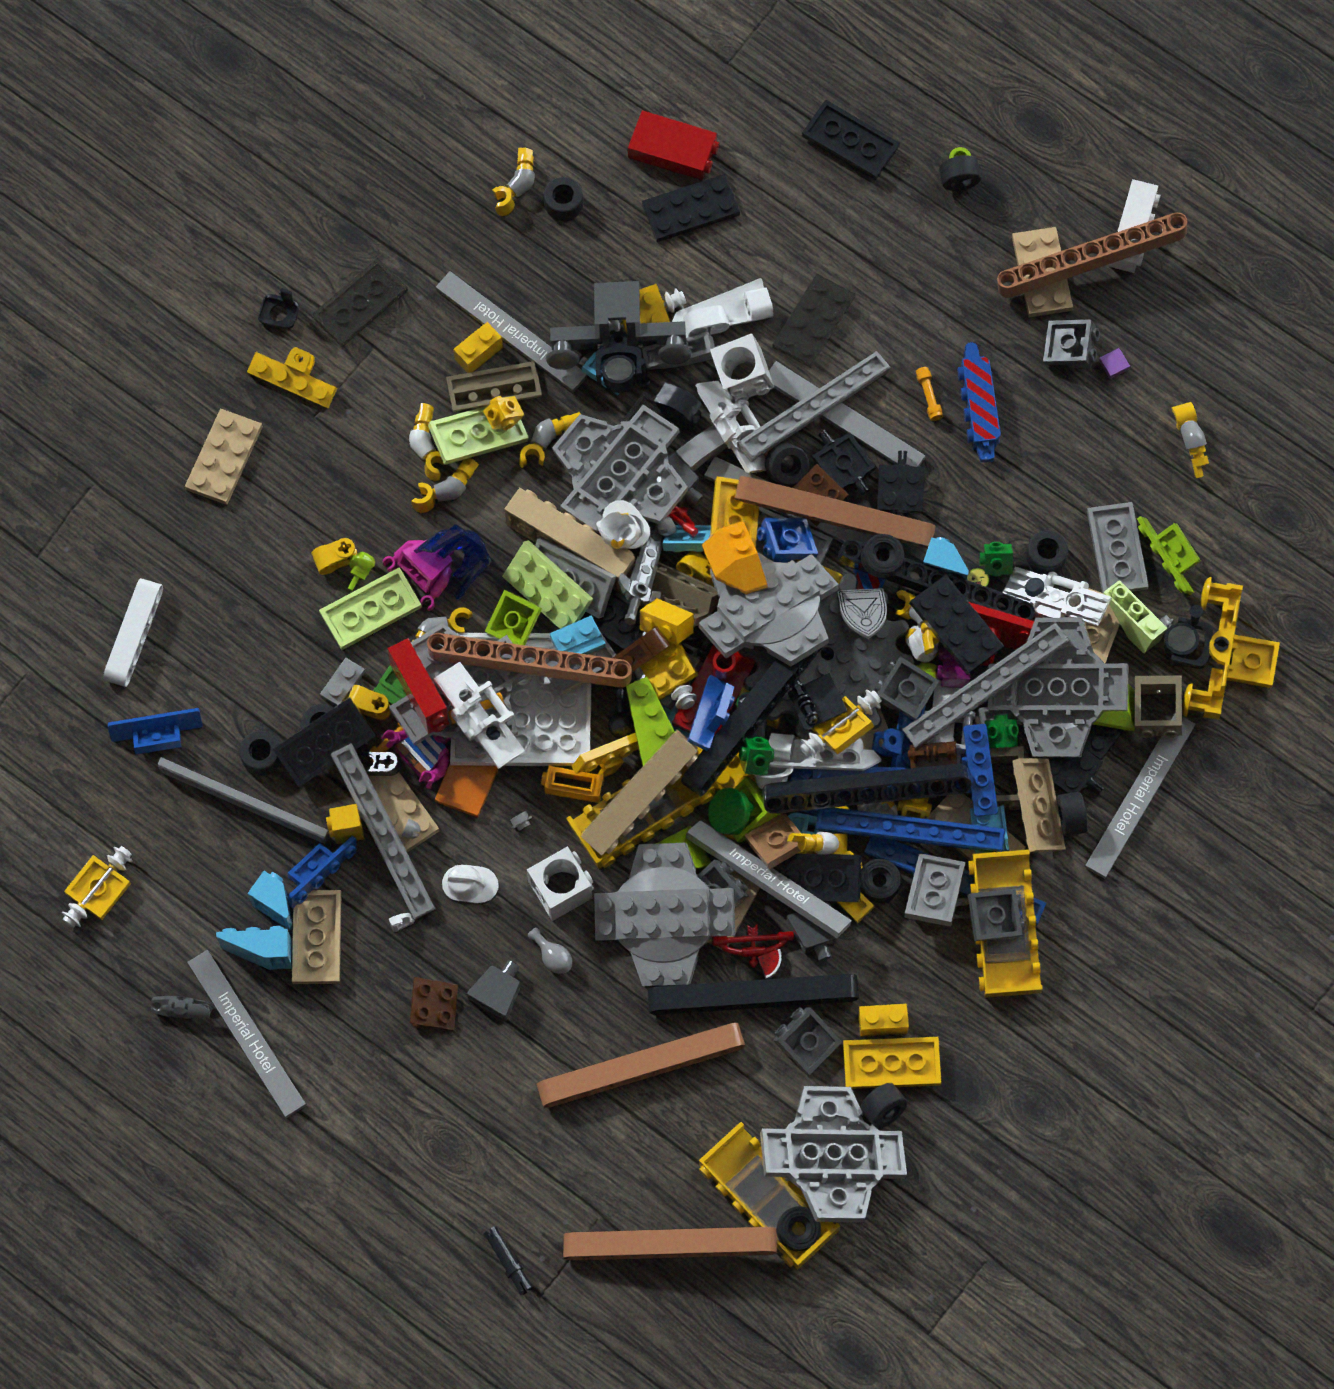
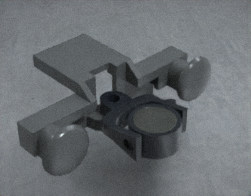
[546,281,692,393]

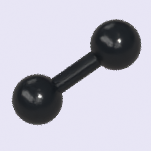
[608,673,634,738]

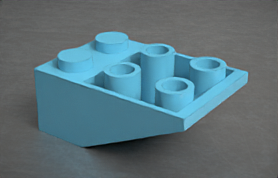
[216,926,292,970]

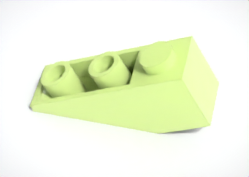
[1103,580,1167,654]

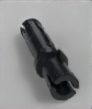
[483,1226,534,1296]

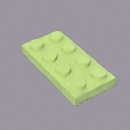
[428,406,529,465]
[502,540,593,629]
[319,567,422,651]

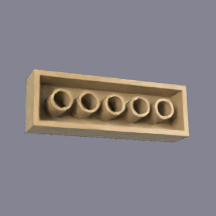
[504,487,635,594]
[581,729,698,855]

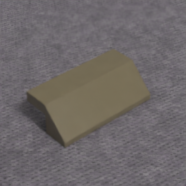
[446,361,542,412]
[620,562,720,627]

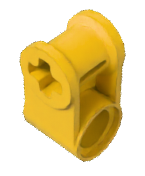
[311,538,357,575]
[676,551,715,587]
[348,685,391,720]

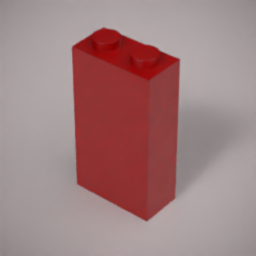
[628,110,720,180]
[387,638,449,734]

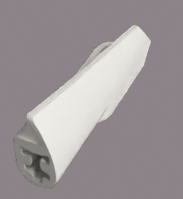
[672,278,773,338]
[769,733,881,771]

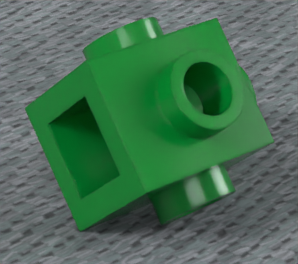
[979,542,1013,577]
[984,715,1019,748]
[739,737,774,775]

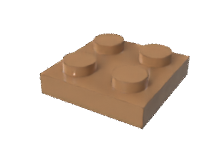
[745,813,801,869]

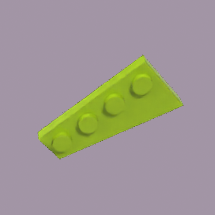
[626,677,675,766]

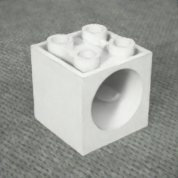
[710,334,775,403]
[527,846,594,921]

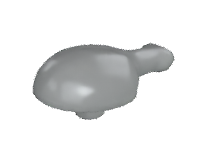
[528,928,572,974]

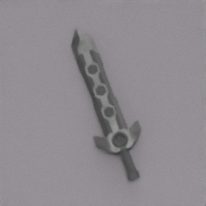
[618,521,665,625]

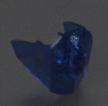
[414,524,492,599]

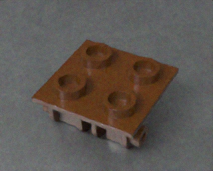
[793,464,849,527]
[908,741,957,784]
[410,977,458,1031]

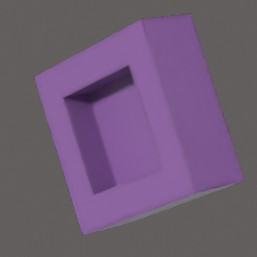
[1099,348,1130,379]

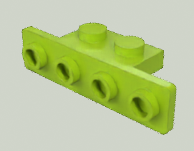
[1137,516,1201,595]

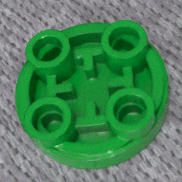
[708,788,753,835]

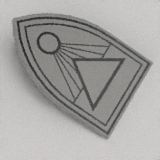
[837,588,887,639]

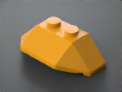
[702,521,768,594]

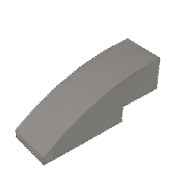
[642,332,715,370]
[676,425,728,472]

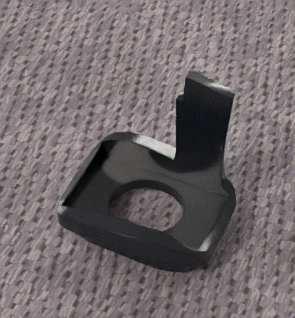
[258,288,299,329]

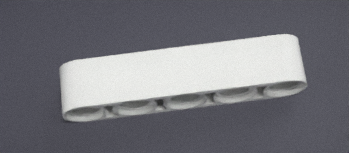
[103,578,163,687]

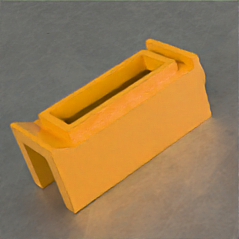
[541,765,604,803]

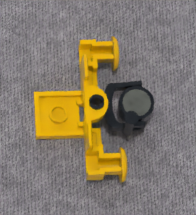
[1164,577,1280,720]

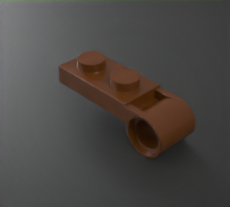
[613,626,670,677]

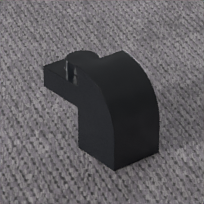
[654,383,702,432]

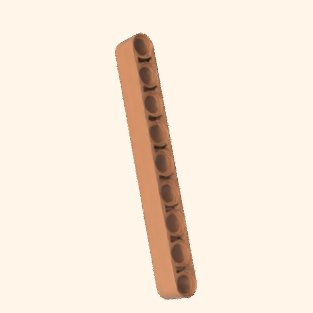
[997,212,1187,298]
[734,476,936,549]
[427,633,632,687]
[536,1023,746,1108]
[563,1227,777,1260]

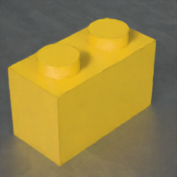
[453,322,503,373]
[640,598,694,645]
[326,804,364,844]
[858,1004,909,1036]

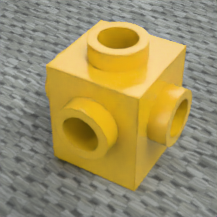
[483,396,524,430]
[897,797,932,819]

